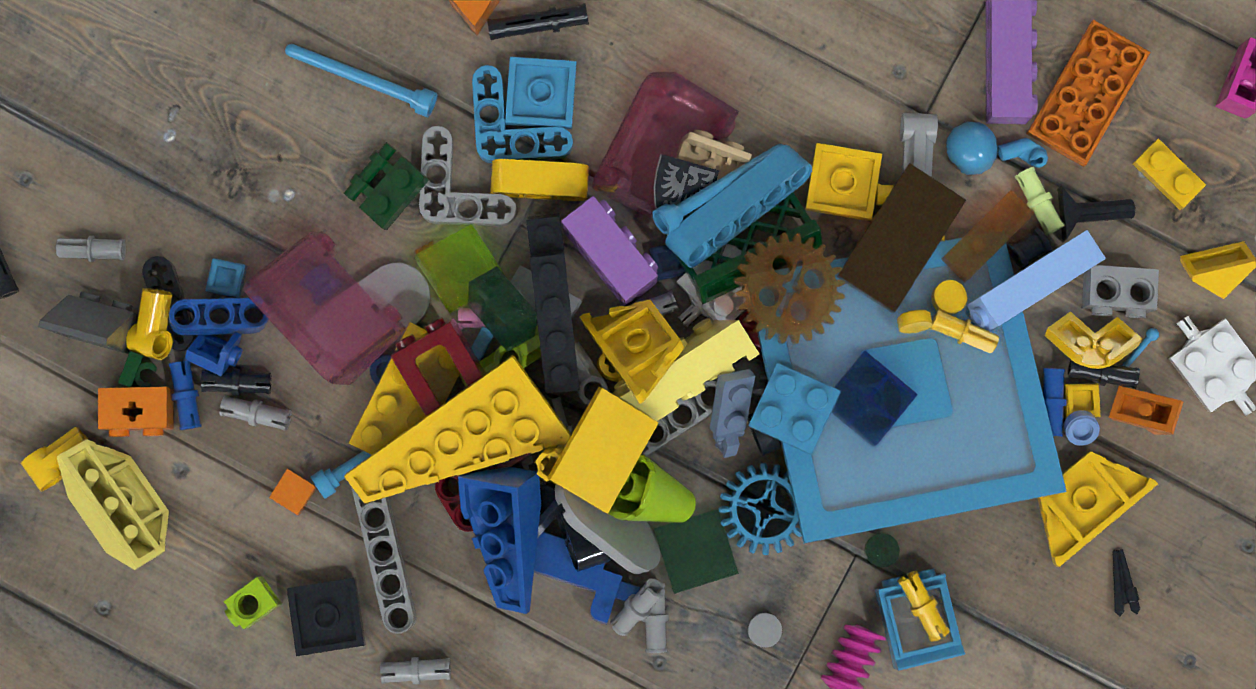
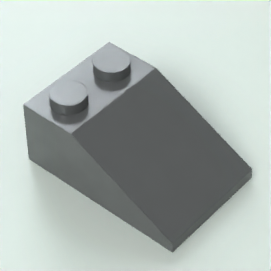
[38,292,138,354]

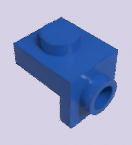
[185,332,243,376]

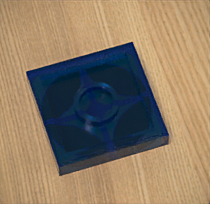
[832,350,918,448]

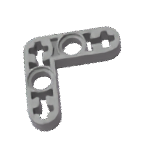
[419,126,517,227]

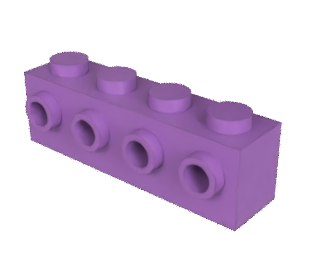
[985,0,1038,124]

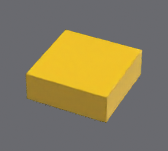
[1063,383,1101,419]

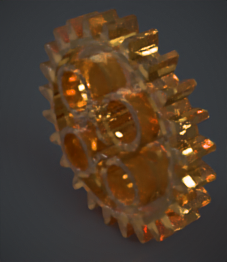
[733,233,846,345]

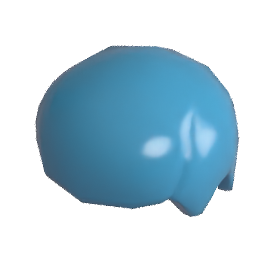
[946,121,997,175]

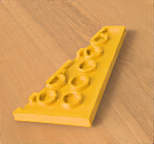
[344,355,571,504]

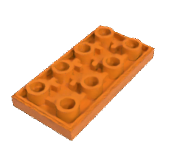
[1026,20,1151,167]

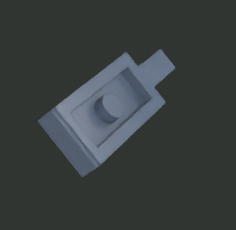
[710,369,755,458]

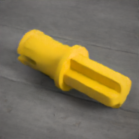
[930,309,999,353]

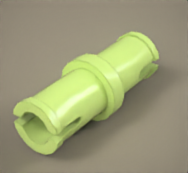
[1015,167,1065,236]

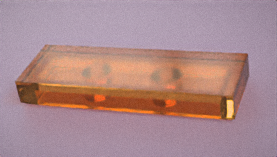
[941,190,1035,283]

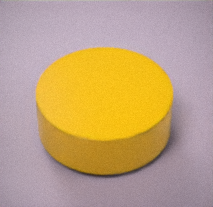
[931,280,967,315]
[897,310,933,333]

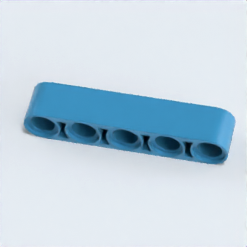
[665,145,812,268]

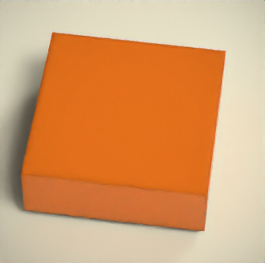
[269,469,317,516]

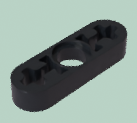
[142,256,197,351]

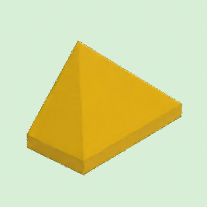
[1180,241,1256,299]

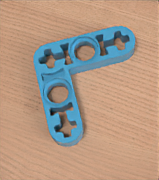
[472,65,573,163]

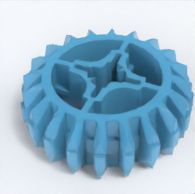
[718,463,802,555]

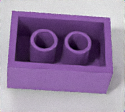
[561,196,658,306]

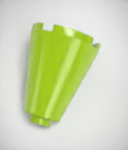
[608,454,696,523]

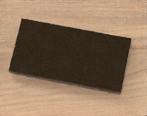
[836,163,966,314]

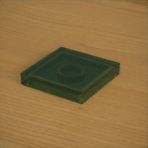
[654,509,739,594]

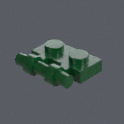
[344,142,429,230]

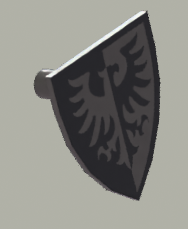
[653,154,719,236]

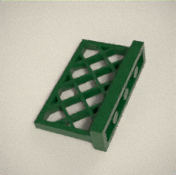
[665,192,822,305]

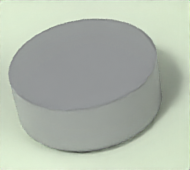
[747,613,782,647]

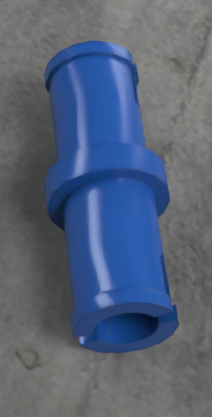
[168,360,202,430]
[1043,368,1067,436]

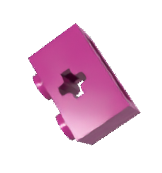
[1215,37,1256,119]

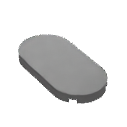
[307,263,431,369]
[555,484,660,574]

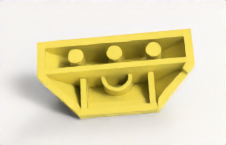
[57,439,169,570]

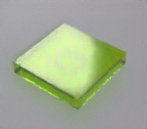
[414,224,508,314]

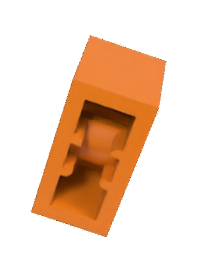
[98,387,174,437]

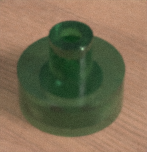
[864,533,900,567]

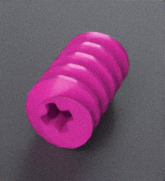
[820,624,887,689]

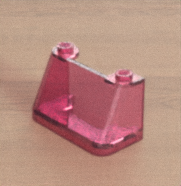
[592,72,739,220]
[242,231,407,385]

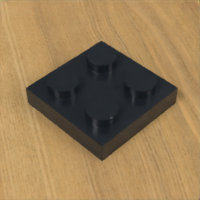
[287,577,366,656]

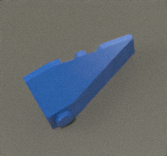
[458,467,541,614]

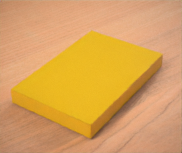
[547,387,659,514]

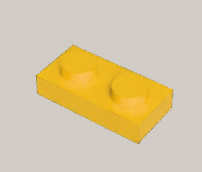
[1133,138,1206,210]

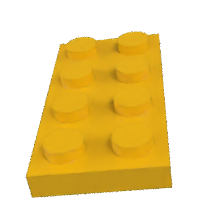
[348,322,460,455]

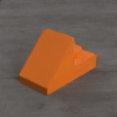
[1109,386,1184,435]

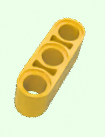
[490,159,589,201]

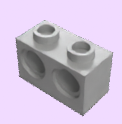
[1082,265,1159,318]

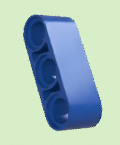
[169,298,270,335]

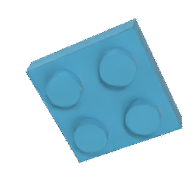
[505,57,577,129]
[748,363,841,455]

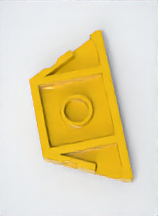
[579,299,684,404]
[1037,451,1158,567]

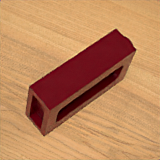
[391,317,486,416]

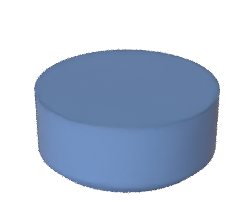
[1063,410,1100,446]

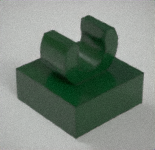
[118,351,157,388]

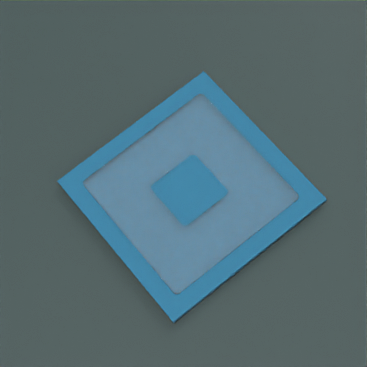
[745,231,1067,544]

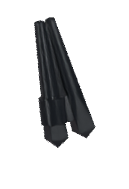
[1112,549,1140,617]

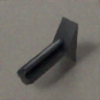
[1057,186,1136,242]

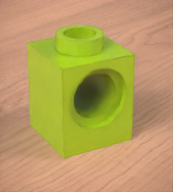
[223,576,282,629]

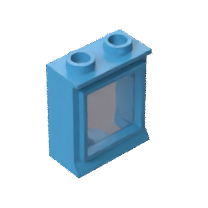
[875,568,965,671]

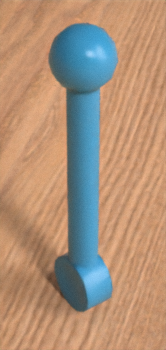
[1121,328,1159,367]

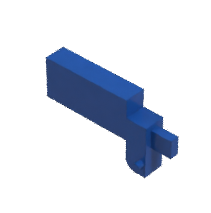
[534,532,640,625]

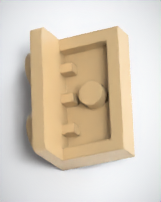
[676,130,752,180]

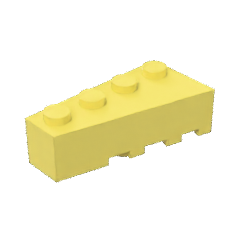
[612,318,759,421]

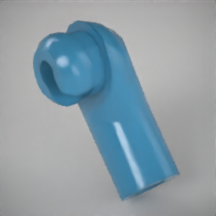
[997,138,1048,168]

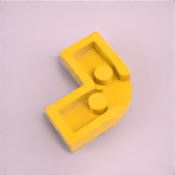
[1045,311,1142,369]

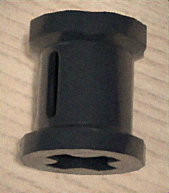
[1007,226,1052,269]

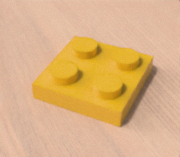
[805,143,882,221]

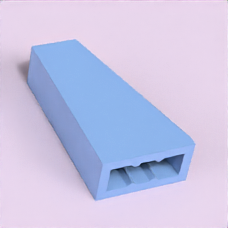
[967,230,1106,331]

